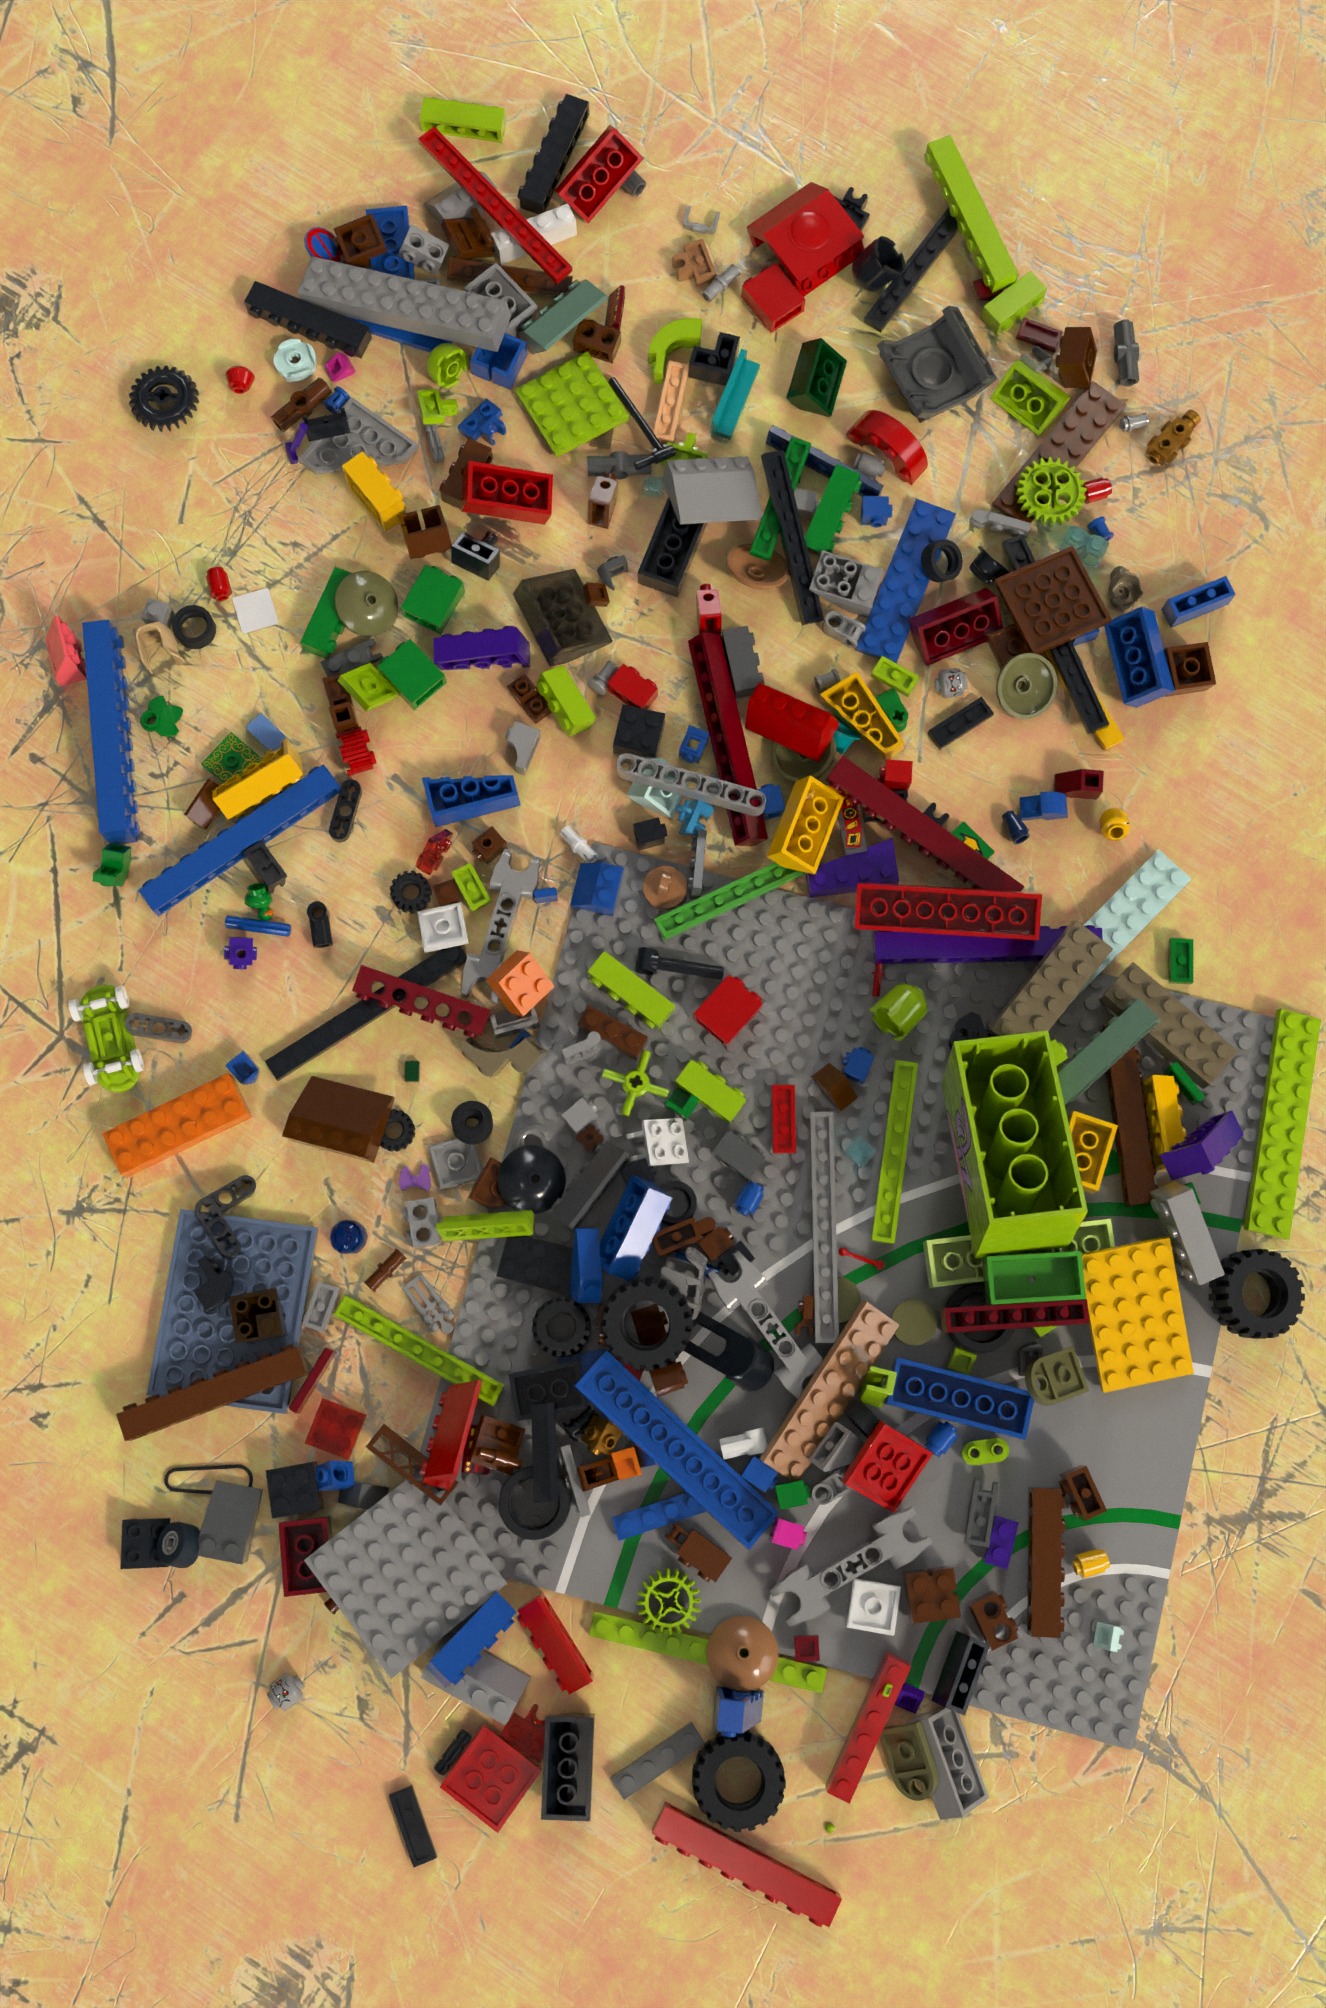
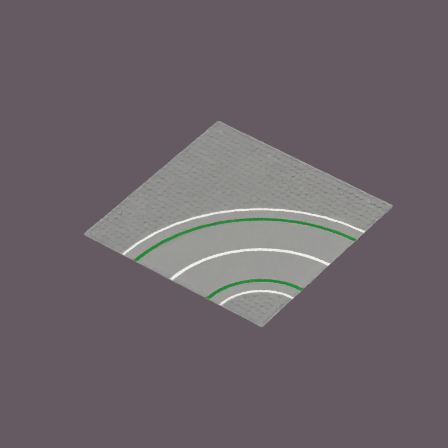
[414,843,1275,1750]

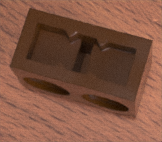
[573,319,621,364]
[967,1591,1018,1651]

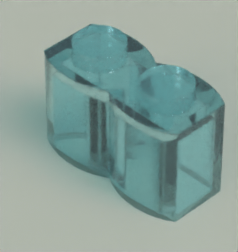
[1059,526,1109,567]

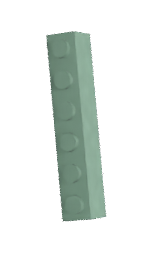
[1057,998,1160,1109]

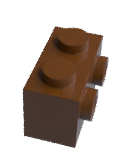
[1059,1465,1107,1521]

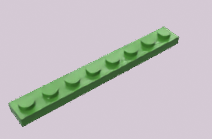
[654,861,823,941]

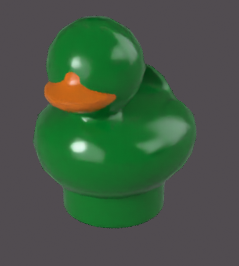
[244,883,274,921]

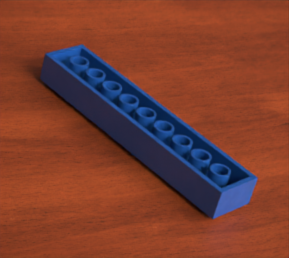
[82,619,140,844]

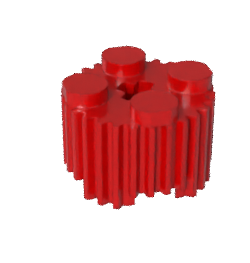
[335,726,377,776]

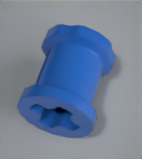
[323,386,350,414]
[1087,516,1114,545]

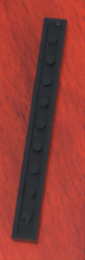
[1002,534,1109,734]
[265,945,467,1081]

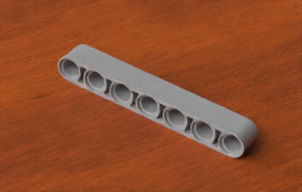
[617,753,766,816]

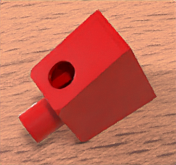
[696,583,722,635]

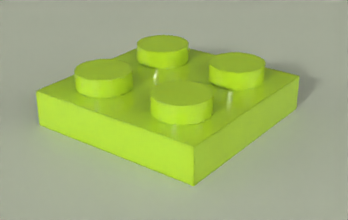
[338,663,399,712]

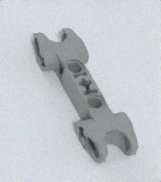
[461,849,541,1005]
[707,1250,823,1400]
[769,1507,933,1627]

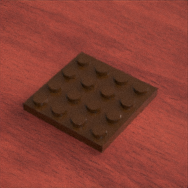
[994,546,1112,655]

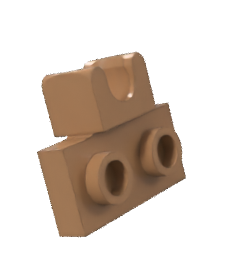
[672,238,717,284]

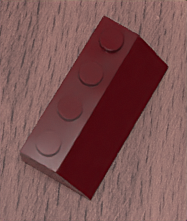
[908,588,1003,666]

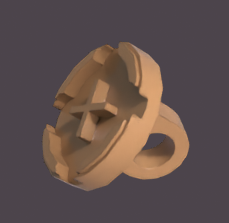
[643,866,687,910]

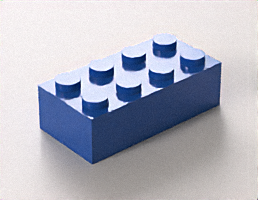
[1104,606,1175,708]
[600,1175,672,1281]

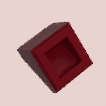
[973,278,1003,301]

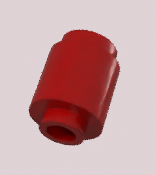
[1082,477,1112,504]
[206,567,232,601]

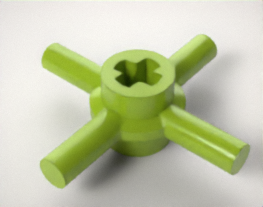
[602,1050,670,1117]

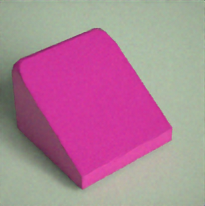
[324,352,356,383]

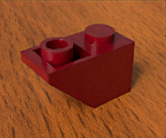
[1054,769,1104,800]

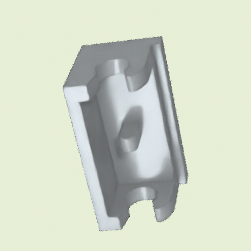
[490,1006,540,1039]

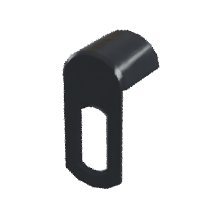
[684,1311,774,1392]

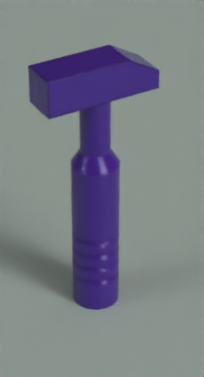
[285,423,308,464]

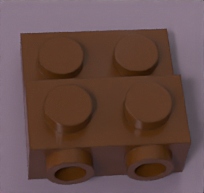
[333,213,388,268]

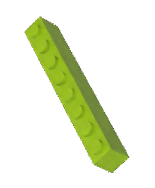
[924,135,1018,293]

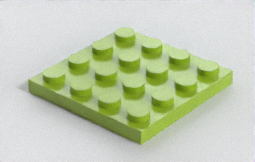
[514,351,629,458]

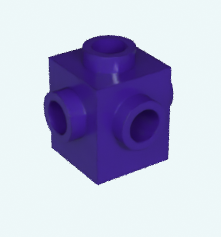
[224,937,257,969]

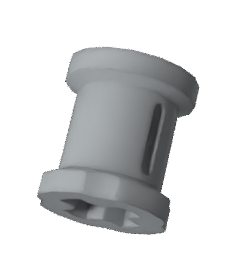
[814,668,841,694]

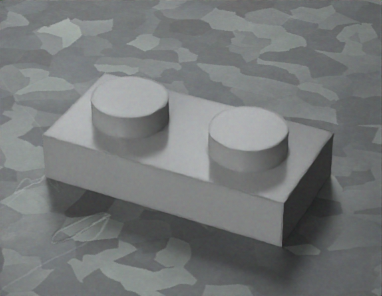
[302,1281,341,1333]

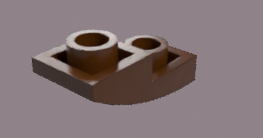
[507,674,551,724]

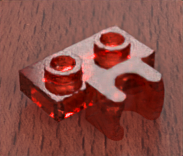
[415,829,453,875]
[500,1704,552,1763]

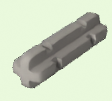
[424,424,445,463]

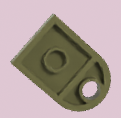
[1025,1346,1089,1406]
[879,1721,939,1801]

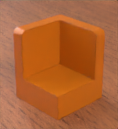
[611,1446,642,1480]

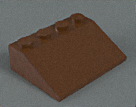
[282,1076,395,1163]

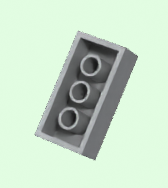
[1150,1181,1225,1286]

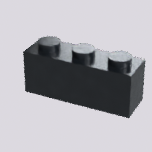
[931,1631,990,1716]

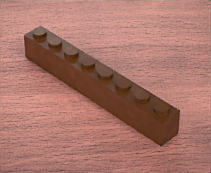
[1099,1024,1159,1207]
[116,1344,310,1441]

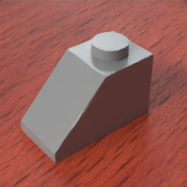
[808,1421,865,1472]

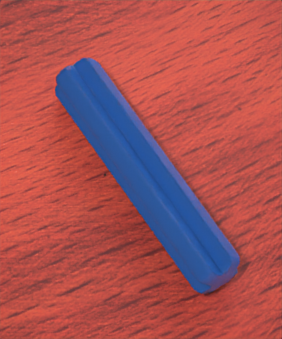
[225,915,291,937]

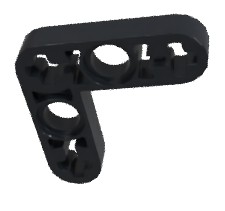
[194,1175,256,1260]

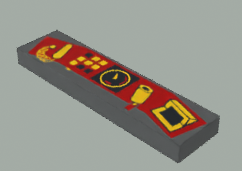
[837,791,868,855]

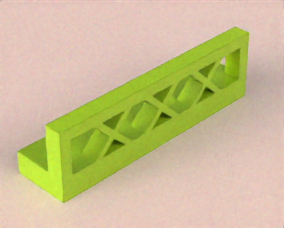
[436,1210,534,1241]

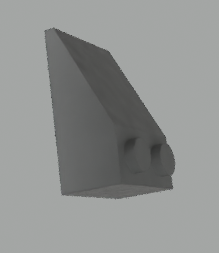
[197,1480,263,1565]

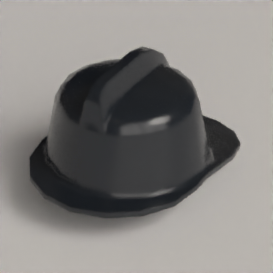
[969,546,1011,583]

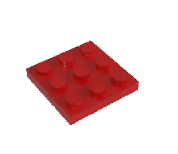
[841,1420,933,1513]
[440,1724,542,1833]

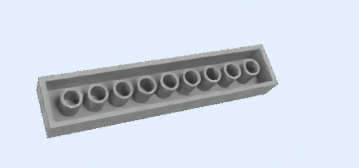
[297,256,511,352]

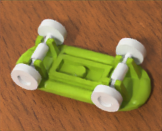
[68,984,145,1093]

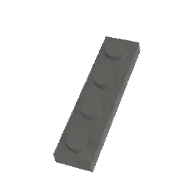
[611,1721,705,1800]

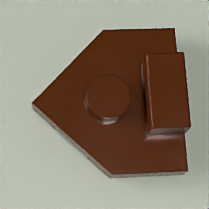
[468,1157,506,1209]

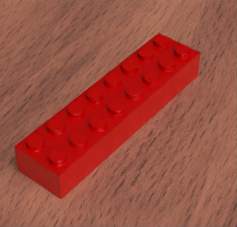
[855,882,1042,940]

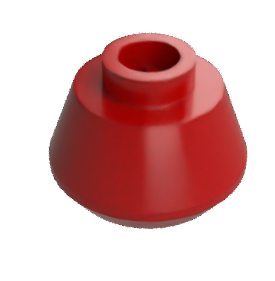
[225,366,255,394]

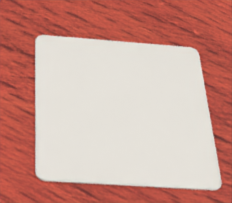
[232,588,278,634]

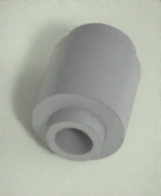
[853,452,886,480]

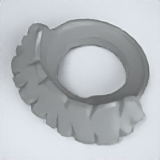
[512,1124,549,1150]

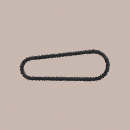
[164,1465,253,1494]

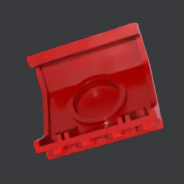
[746,182,865,297]

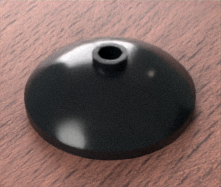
[497,1145,566,1214]

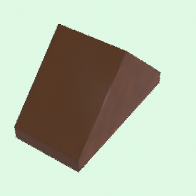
[812,1063,858,1112]
[576,1457,619,1492]

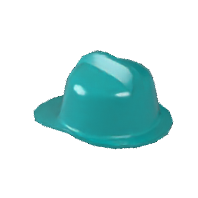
[826,711,861,754]

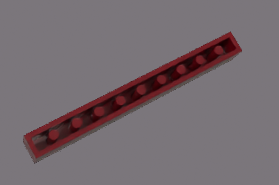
[688,632,768,847]
[826,756,1024,891]

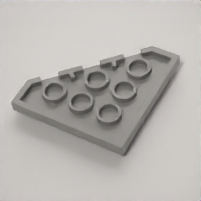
[298,397,419,475]

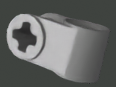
[822,611,866,648]
[810,1466,852,1505]

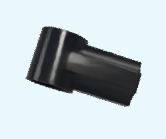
[307,901,333,948]

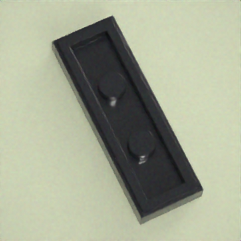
[928,696,994,750]
[389,1785,437,1867]

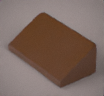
[184,778,220,829]

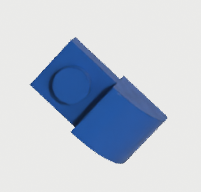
[1020,792,1068,821]

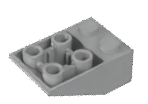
[809,550,884,618]

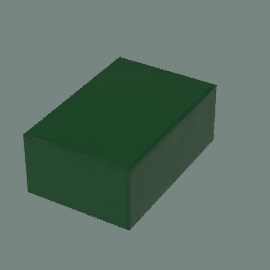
[405,1061,420,1082]

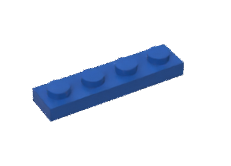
[612,1492,706,1541]

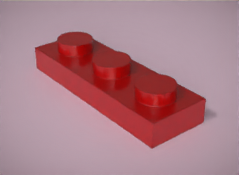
[771,1085,796,1154]

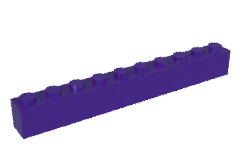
[874,925,1103,964]

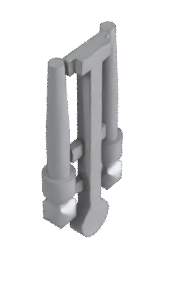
[402,1273,455,1334]

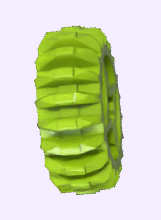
[637,1568,701,1636]

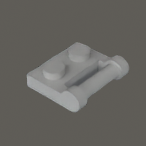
[561,1031,602,1066]

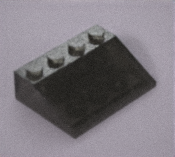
[513,569,612,667]

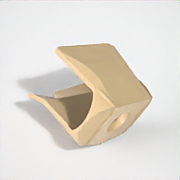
[133,622,185,674]

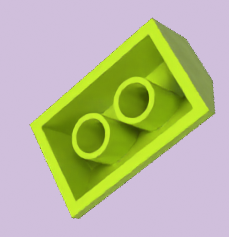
[990,360,1071,436]

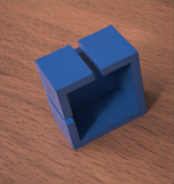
[470,333,528,390]

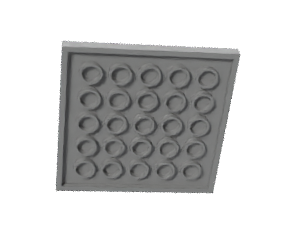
[304,1468,507,1679]

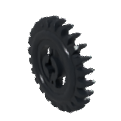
[129,365,199,432]

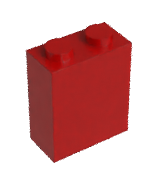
[741,263,806,333]
[693,975,763,1048]

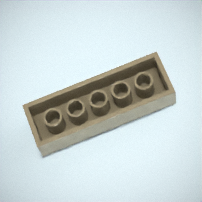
[988,920,1113,1036]
[1099,962,1239,1089]

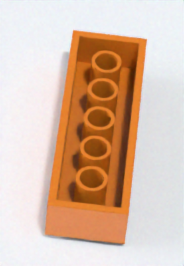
[102,1073,252,1178]

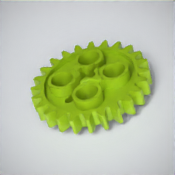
[1016,457,1087,526]

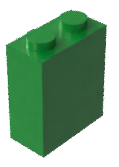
[401,565,465,635]
[377,639,447,711]

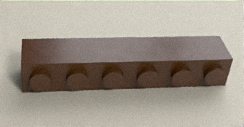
[1027,1487,1066,1638]

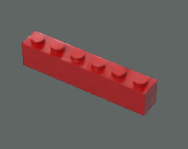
[825,1650,911,1804]

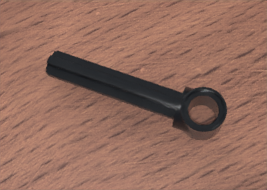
[635,947,724,980]

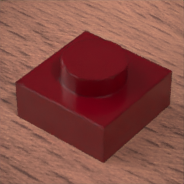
[794,1635,820,1662]

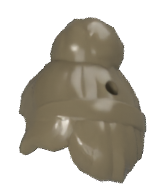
[1107,566,1144,610]

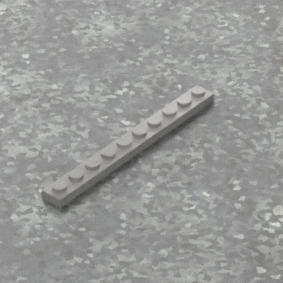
[810,1112,839,1344]

